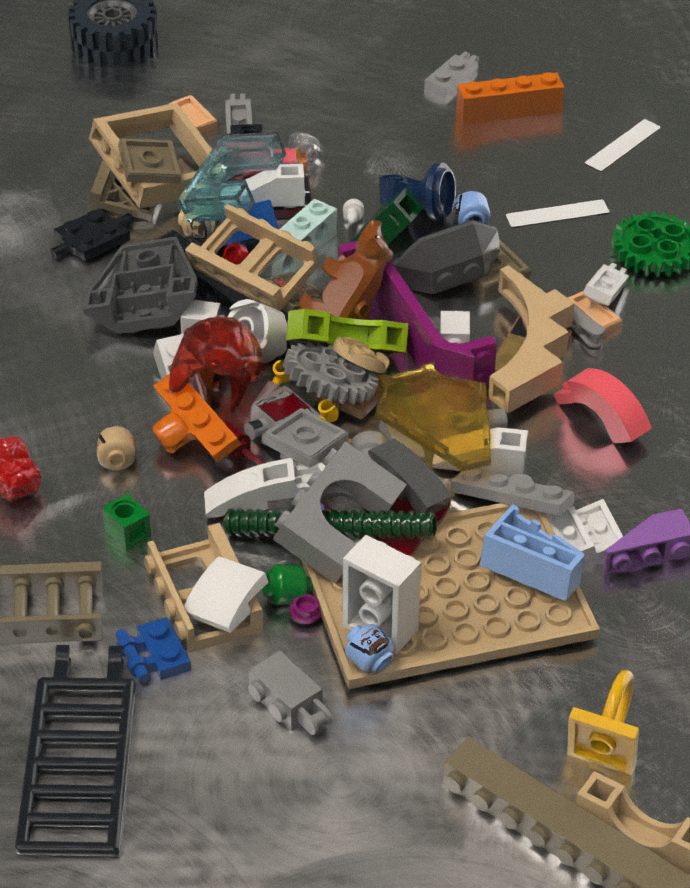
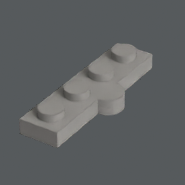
[451,467,575,516]

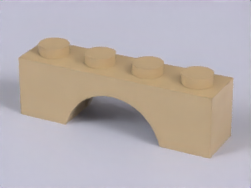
[576,771,690,875]

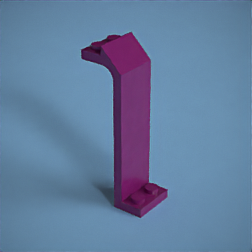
[338,241,497,401]

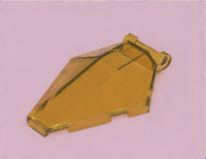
[376,363,491,471]

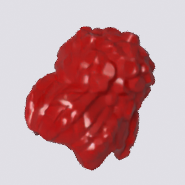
[0,436,42,502]

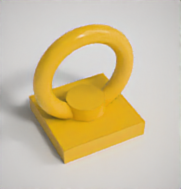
[567,670,639,776]

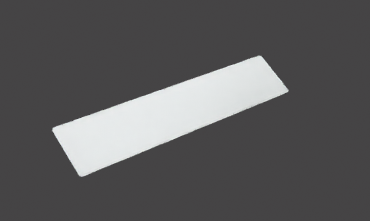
[585,119,661,171]
[506,199,609,227]

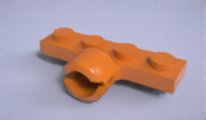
[152,368,241,463]

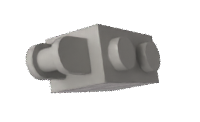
[248,650,333,734]

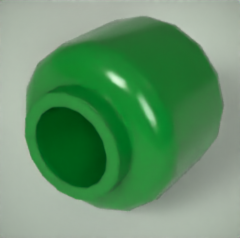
[262,564,312,606]

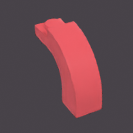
[553,368,652,443]

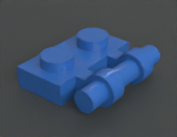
[115,617,191,683]

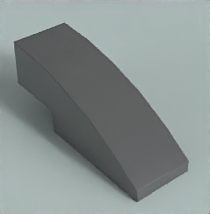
[368,438,452,514]

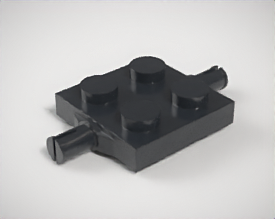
[50,209,134,261]

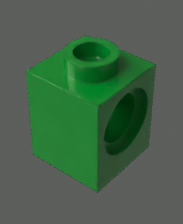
[102,494,151,550]

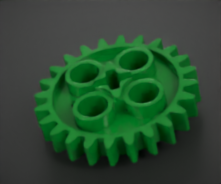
[611,211,690,277]

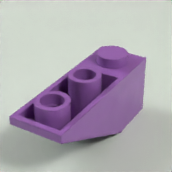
[603,508,690,575]

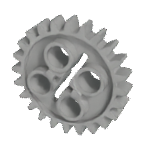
[282,342,379,405]

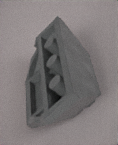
[392,220,500,294]

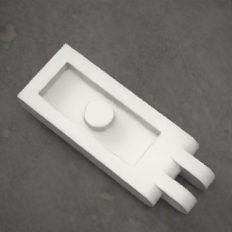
[583,263,629,306]

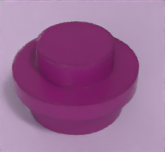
[290,594,321,624]

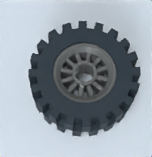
[68,0,158,68]

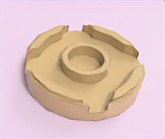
[333,337,390,373]

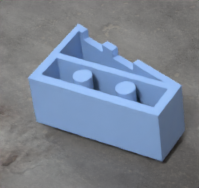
[480,504,585,601]

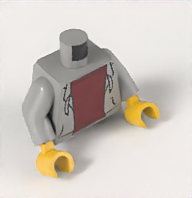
[244,360,339,440]

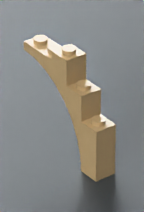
[488,265,575,413]

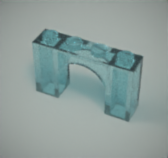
[178,132,286,222]

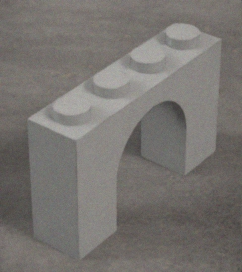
[273,441,407,584]

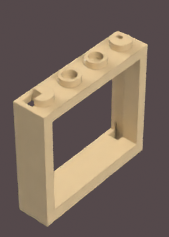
[89,103,228,209]

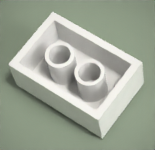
[342,535,421,654]

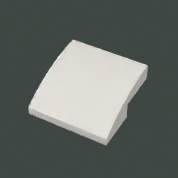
[546,499,623,561]
[184,556,269,633]

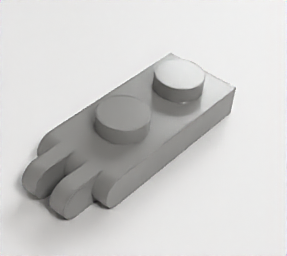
[425,51,479,97]
[225,93,252,142]

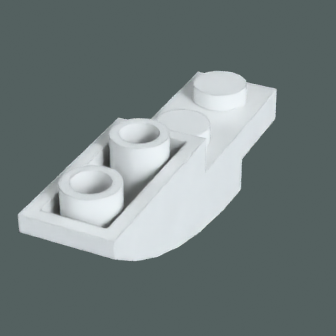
[204,458,325,518]

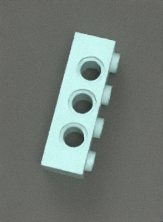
[259,199,337,278]

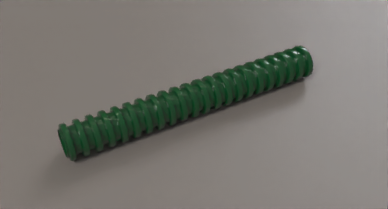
[224,508,437,540]

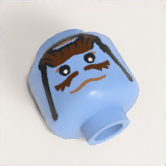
[453,191,491,225]
[345,624,395,674]

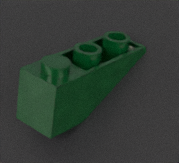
[349,187,424,245]

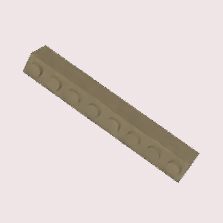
[442,737,690,888]

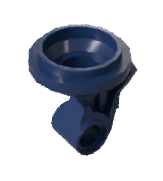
[379,162,456,222]

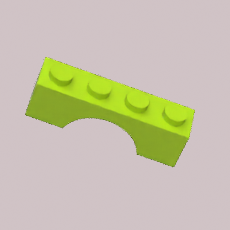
[286,309,408,354]

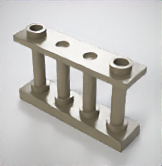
[0,561,103,644]

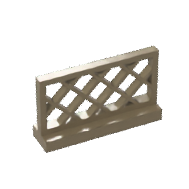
[87,136,176,221]

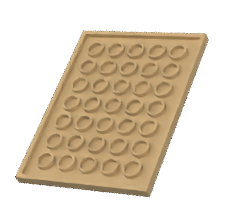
[301,503,600,689]

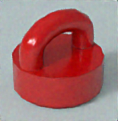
[222,242,249,265]

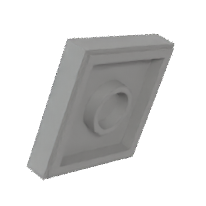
[262,408,349,468]

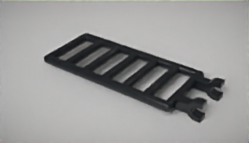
[14,645,137,857]

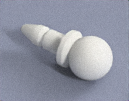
[343,199,364,224]

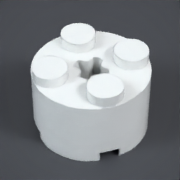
[220,299,287,364]

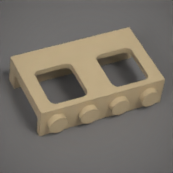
[185,204,320,311]
[144,523,263,652]

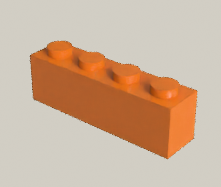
[456,72,564,125]

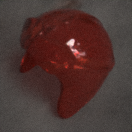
[169,317,266,413]

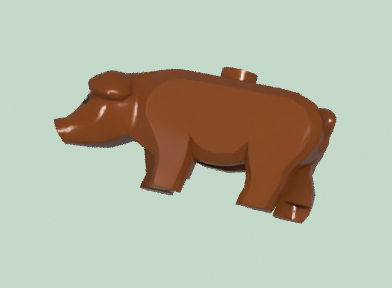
[298,220,395,319]

